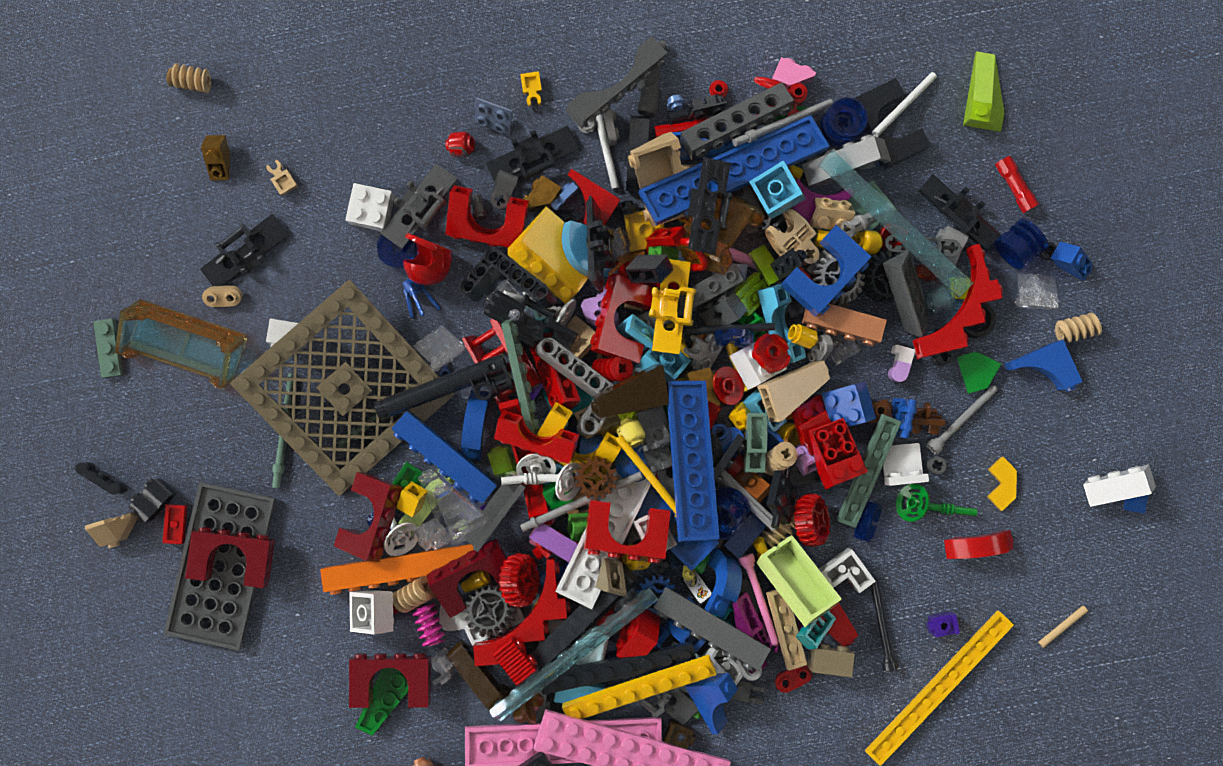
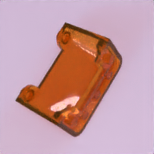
[677,194,765,274]

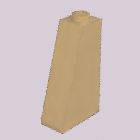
[757,361,830,422]

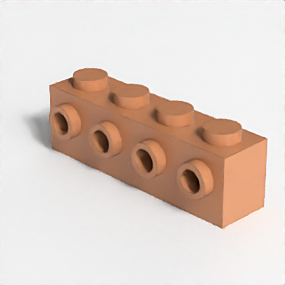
[802,303,887,346]

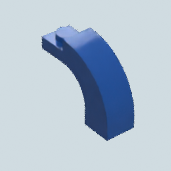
[461,389,490,460]
[704,547,742,618]

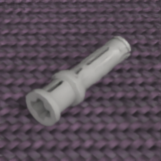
[841,202,894,238]

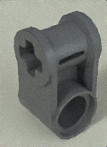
[490,170,518,209]

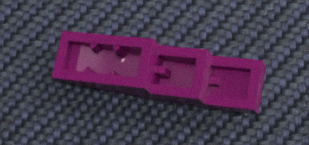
[733,592,768,673]

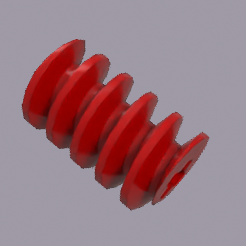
[592,356,633,382]

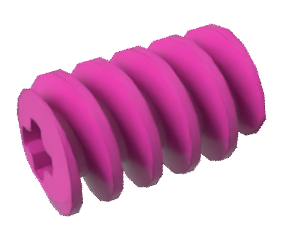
[412,603,446,646]

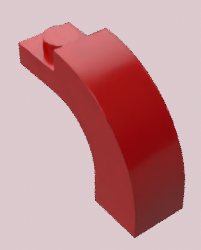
[944,530,1013,559]

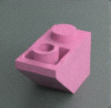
[772,57,816,89]

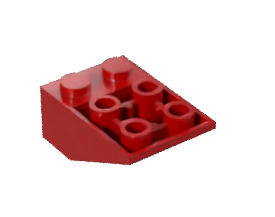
[809,418,868,490]

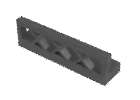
[463,474,526,552]

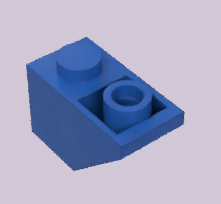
[1051,242,1093,281]

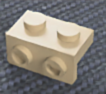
[810,197,855,230]

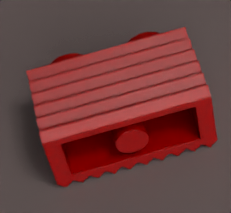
[492,636,538,686]

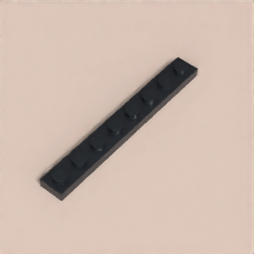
[538,641,696,695]

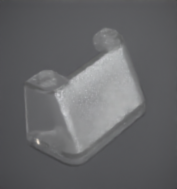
[417,469,488,540]

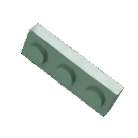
[93,318,123,378]

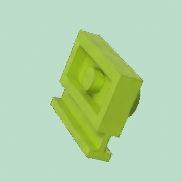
[733,272,767,316]

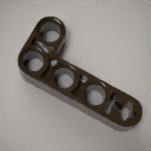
[446,640,515,712]

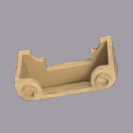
[628,132,685,227]

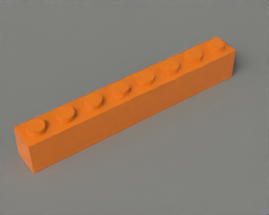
[320,544,474,595]

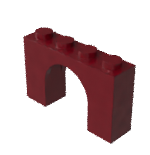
[334,472,403,562]
[185,527,275,588]
[427,538,507,618]
[349,653,431,708]

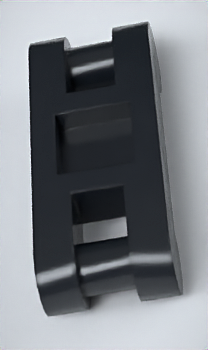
[75,462,127,495]

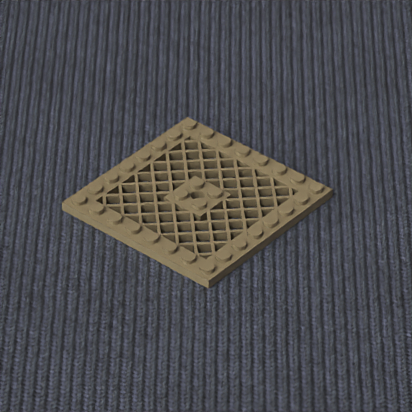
[230,279,455,496]

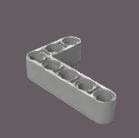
[536,338,613,437]

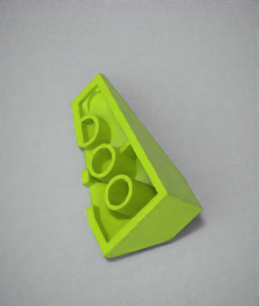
[963,51,1004,132]

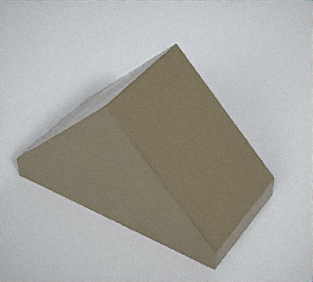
[595,557,627,597]

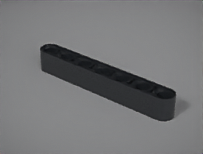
[531,565,639,673]

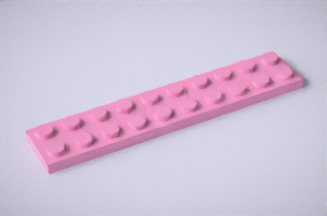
[533,709,731,766]
[465,717,662,766]

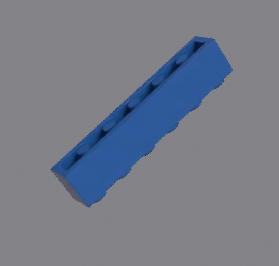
[392,410,499,503]

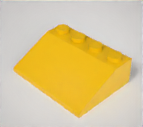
[508,206,589,304]

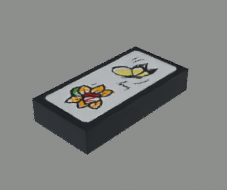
[680,571,713,608]

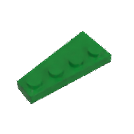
[355,655,408,736]

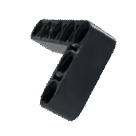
[460,248,557,308]

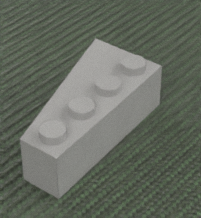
[802,135,891,187]

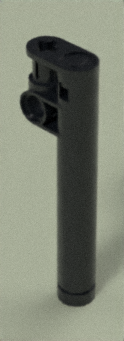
[374,353,516,420]

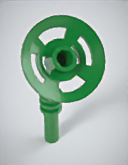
[896,483,977,522]

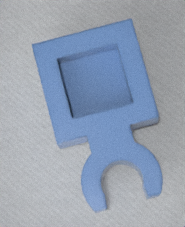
[551,182,581,211]

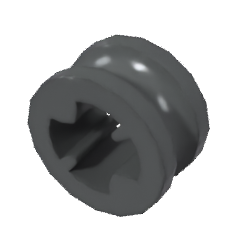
[927,457,947,474]

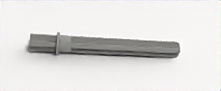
[713,462,780,531]

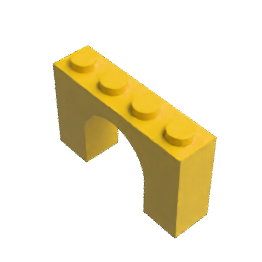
[537,402,621,483]

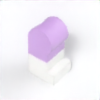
[888,345,915,383]

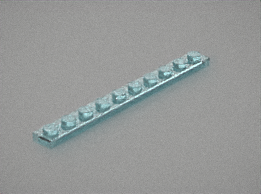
[818,150,973,297]
[490,588,659,721]

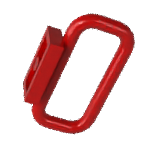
[646,226,708,271]

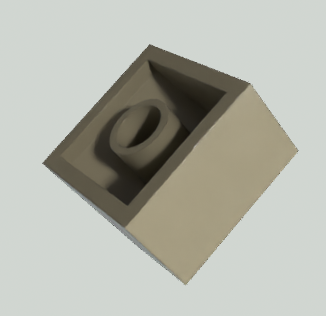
[806,643,855,678]

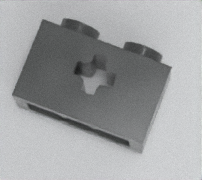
[700,292,748,326]

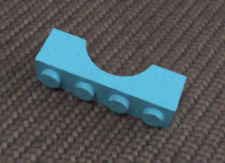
[757,284,806,363]

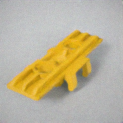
[649,259,697,355]

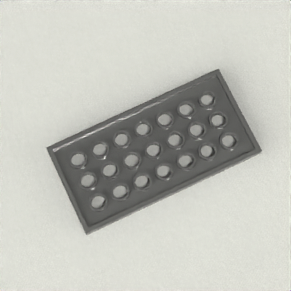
[164,482,276,651]

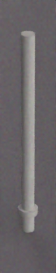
[520,471,643,532]

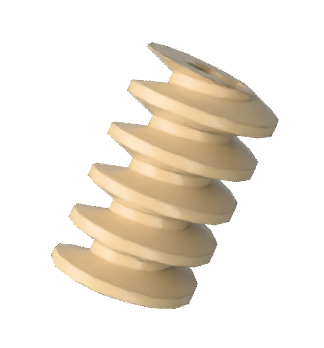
[166,63,211,94]
[1055,313,1102,343]
[765,442,797,476]
[761,515,795,548]
[393,576,434,613]

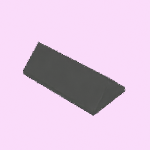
[883,250,930,337]

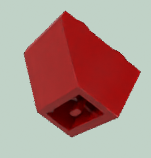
[616,606,661,658]

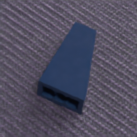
[722,494,772,559]

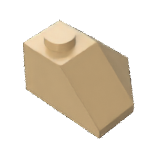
[85,512,138,549]

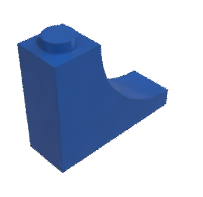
[1004,340,1083,392]
[685,673,738,734]

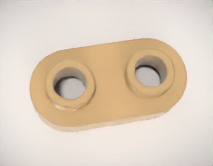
[202,286,243,307]

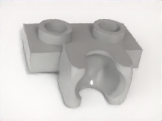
[683,334,726,370]

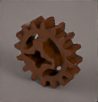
[574,456,619,500]

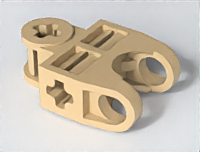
[765,209,819,266]

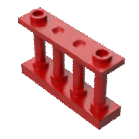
[462,319,542,407]

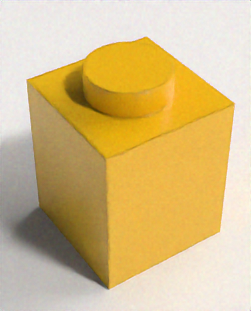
[396,482,428,517]

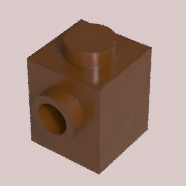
[865,399,893,424]

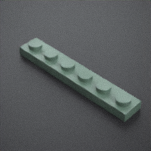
[501,319,540,435]
[836,414,901,528]

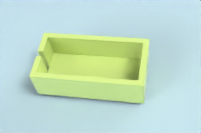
[757,535,842,627]

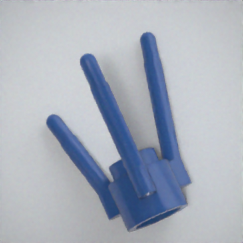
[402,279,441,318]

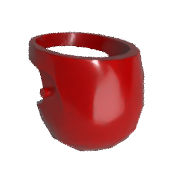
[403,233,452,286]

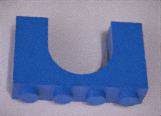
[781,225,872,317]

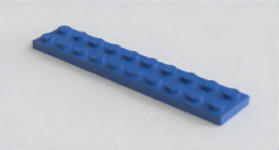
[639,115,829,226]

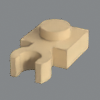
[266,160,298,196]

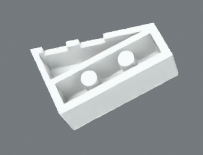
[1083,464,1156,507]

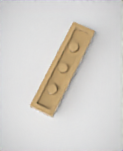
[766,590,807,670]

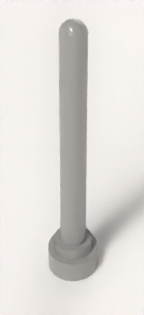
[926,385,998,455]

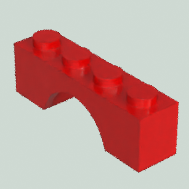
[494,410,580,464]

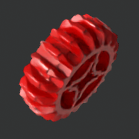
[793,494,831,547]
[498,553,540,607]

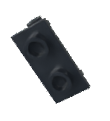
[686,94,728,120]
[770,248,807,281]

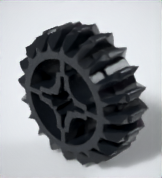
[861,250,898,303]

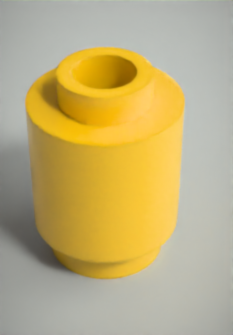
[788,324,818,349]

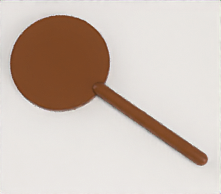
[608,250,645,276]

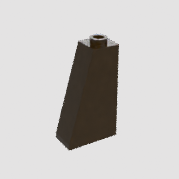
[591,364,669,418]

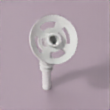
[503,291,576,326]
[516,422,569,485]
[501,462,582,501]
[381,478,420,556]

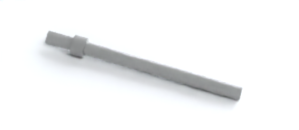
[732,99,833,147]

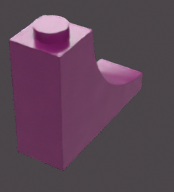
[790,179,853,226]

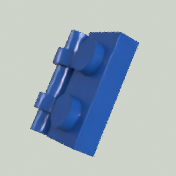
[891,398,917,439]

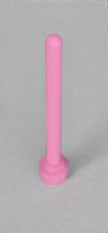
[739,553,779,646]

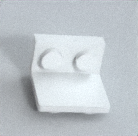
[883,443,929,486]

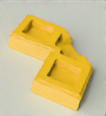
[987,457,1017,511]

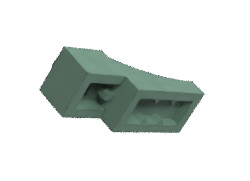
[743,413,768,473]

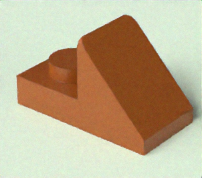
[734,469,771,503]

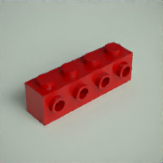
[529,333,581,410]

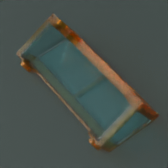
[115,299,248,389]

